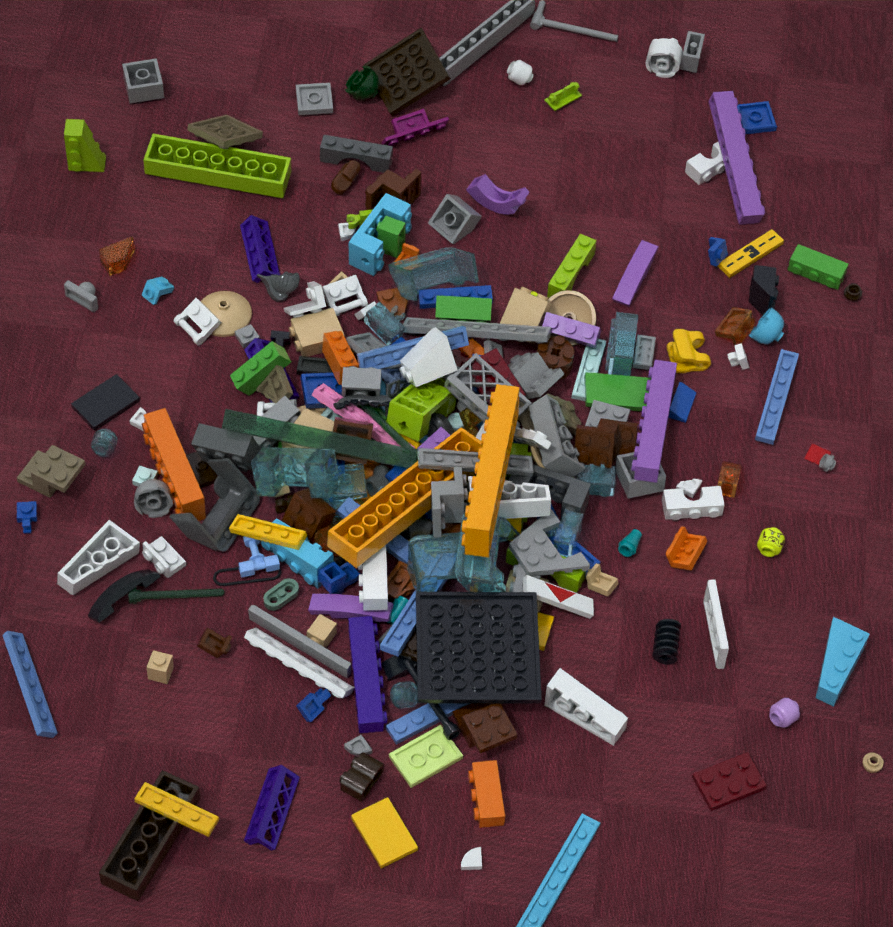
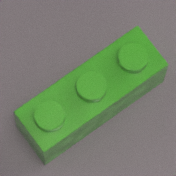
[788,244,848,290]
[435,295,492,323]
[230,341,291,396]

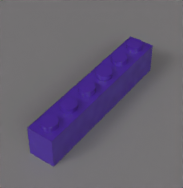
[348,616,387,733]

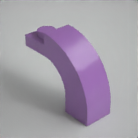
[466,174,530,214]

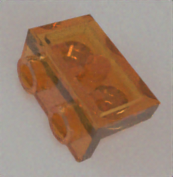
[714,307,756,345]

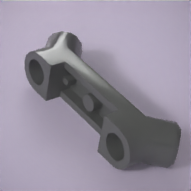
[364,465,432,539]

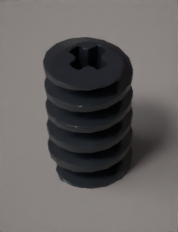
[652,619,681,665]

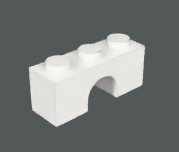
[685,142,725,185]
[662,486,724,520]

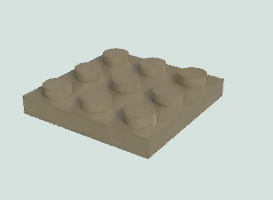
[187,115,263,149]

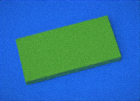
[584,372,651,411]

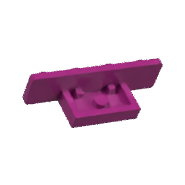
[382,109,449,146]

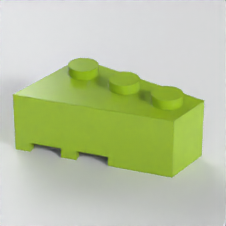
[64,119,106,172]

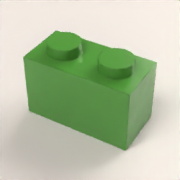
[376,216,406,258]

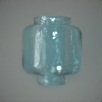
[90,429,118,457]
[390,681,418,709]

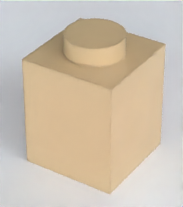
[307,614,337,648]
[147,650,174,684]

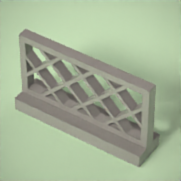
[444,353,532,423]

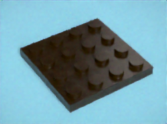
[364,28,451,116]

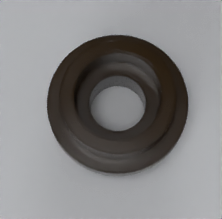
[844,283,862,301]

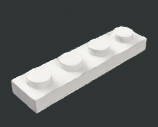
[513,426,551,449]

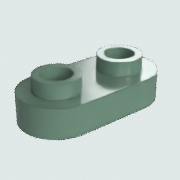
[263,578,299,611]

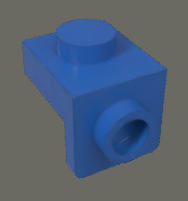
[708,237,728,266]

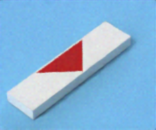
[523,575,594,619]

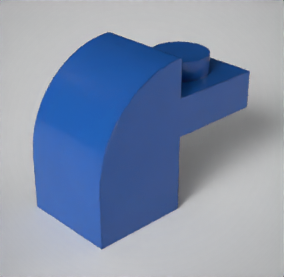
[318,561,360,595]

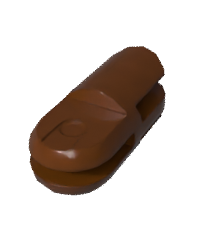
[331,161,360,194]

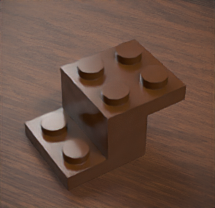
[365,169,422,210]
[575,418,638,468]
[452,703,517,753]

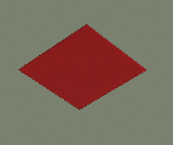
[804,444,831,465]

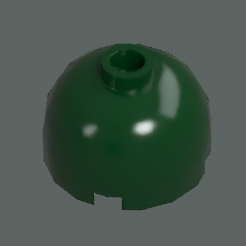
[345,66,379,101]

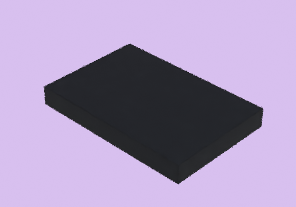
[71,374,140,431]

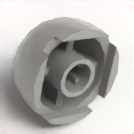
[134,479,173,518]

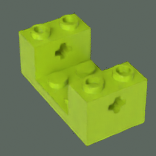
[386,377,457,442]

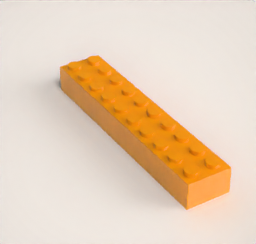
[461,384,520,557]
[327,427,483,568]

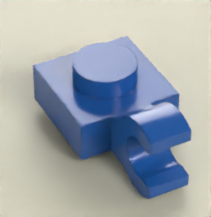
[17,501,37,534]
[296,688,331,722]

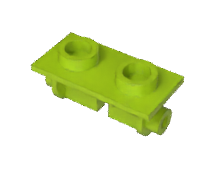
[544,82,582,111]

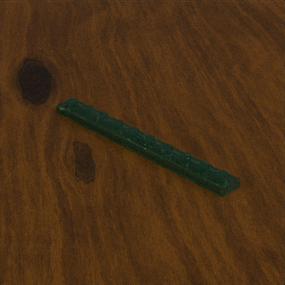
[222,409,417,469]

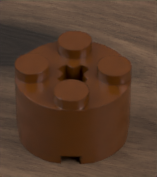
[537,335,574,380]

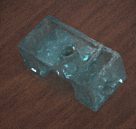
[251,447,340,498]

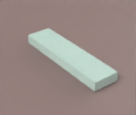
[571,339,606,401]

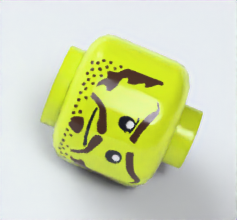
[757,527,785,557]

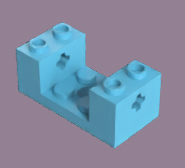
[349,193,412,276]

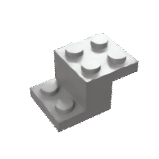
[508,352,564,399]
[431,467,468,538]

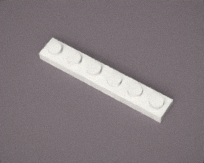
[244,628,354,698]

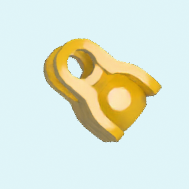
[667,329,711,373]

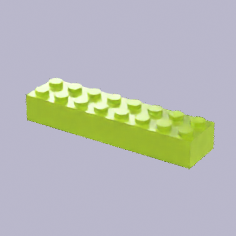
[143,134,292,198]

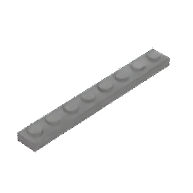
[402,317,551,343]

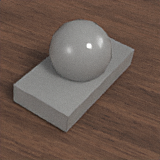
[64,280,98,312]

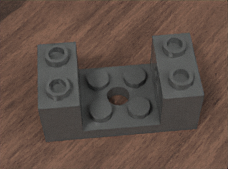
[508,465,591,529]

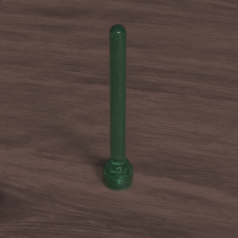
[360,405,418,464]
[129,588,225,604]

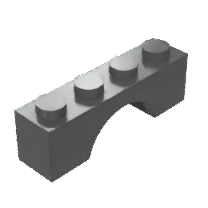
[320,135,393,173]

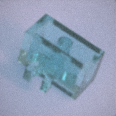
[364,302,406,346]
[576,464,615,497]
[545,509,584,557]

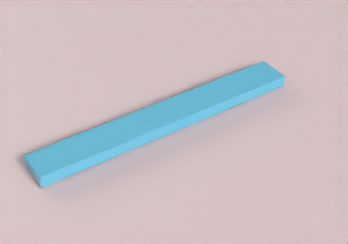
[516,814,600,927]

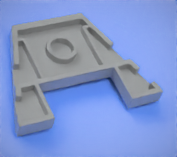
[509,509,590,576]

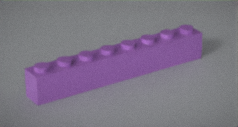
[709,91,765,225]
[631,360,677,483]

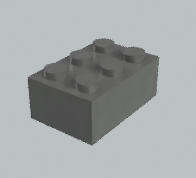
[191,423,262,472]

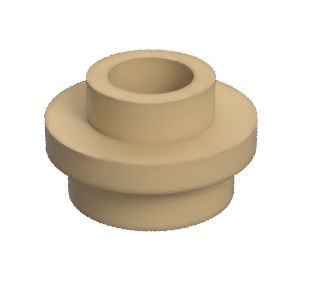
[862,753,884,773]

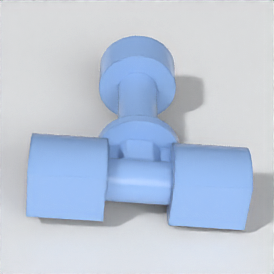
[238,536,280,578]

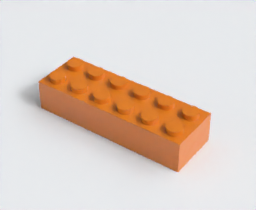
[142,408,206,521]

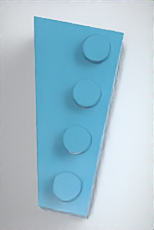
[261,518,334,589]
[815,617,870,707]

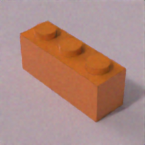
[322,331,359,385]
[468,760,505,828]

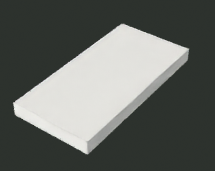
[703,580,729,669]

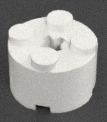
[645,38,683,78]

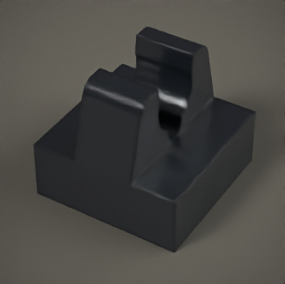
[271,330,291,348]

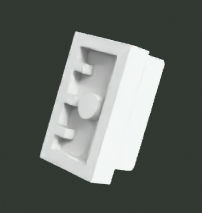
[283,281,326,318]

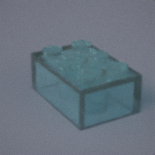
[605,312,638,376]

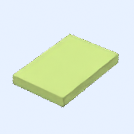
[389,725,463,788]

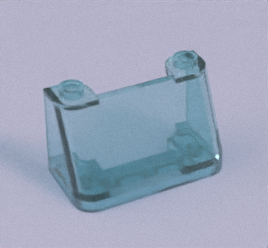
[407,532,496,592]

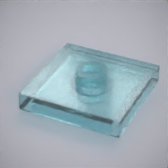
[325,463,368,502]

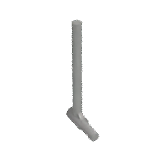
[530,0,618,42]

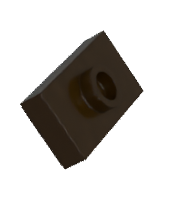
[186,452,217,488]

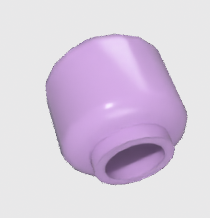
[769,698,800,728]

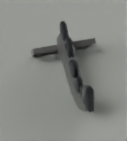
[333,379,400,416]

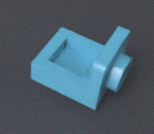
[142,277,174,305]

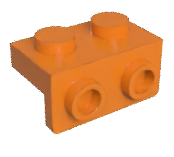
[666,526,708,570]

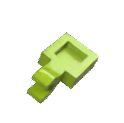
[346,210,372,229]

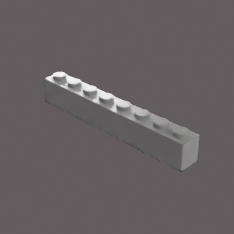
[439,0,535,86]

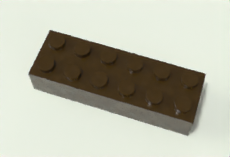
[99,770,200,901]

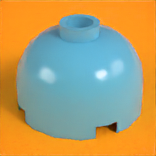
[749,307,784,344]

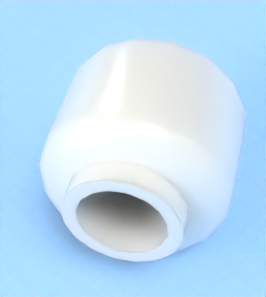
[507,60,533,86]

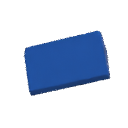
[668,382,696,423]

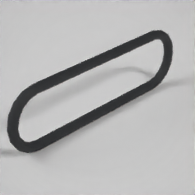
[213,567,282,586]

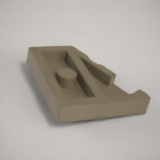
[256,365,293,404]

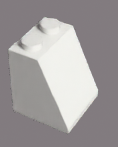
[399,327,458,387]

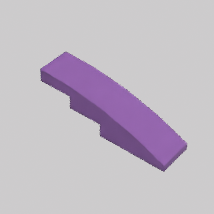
[612,240,659,307]
[308,594,393,622]

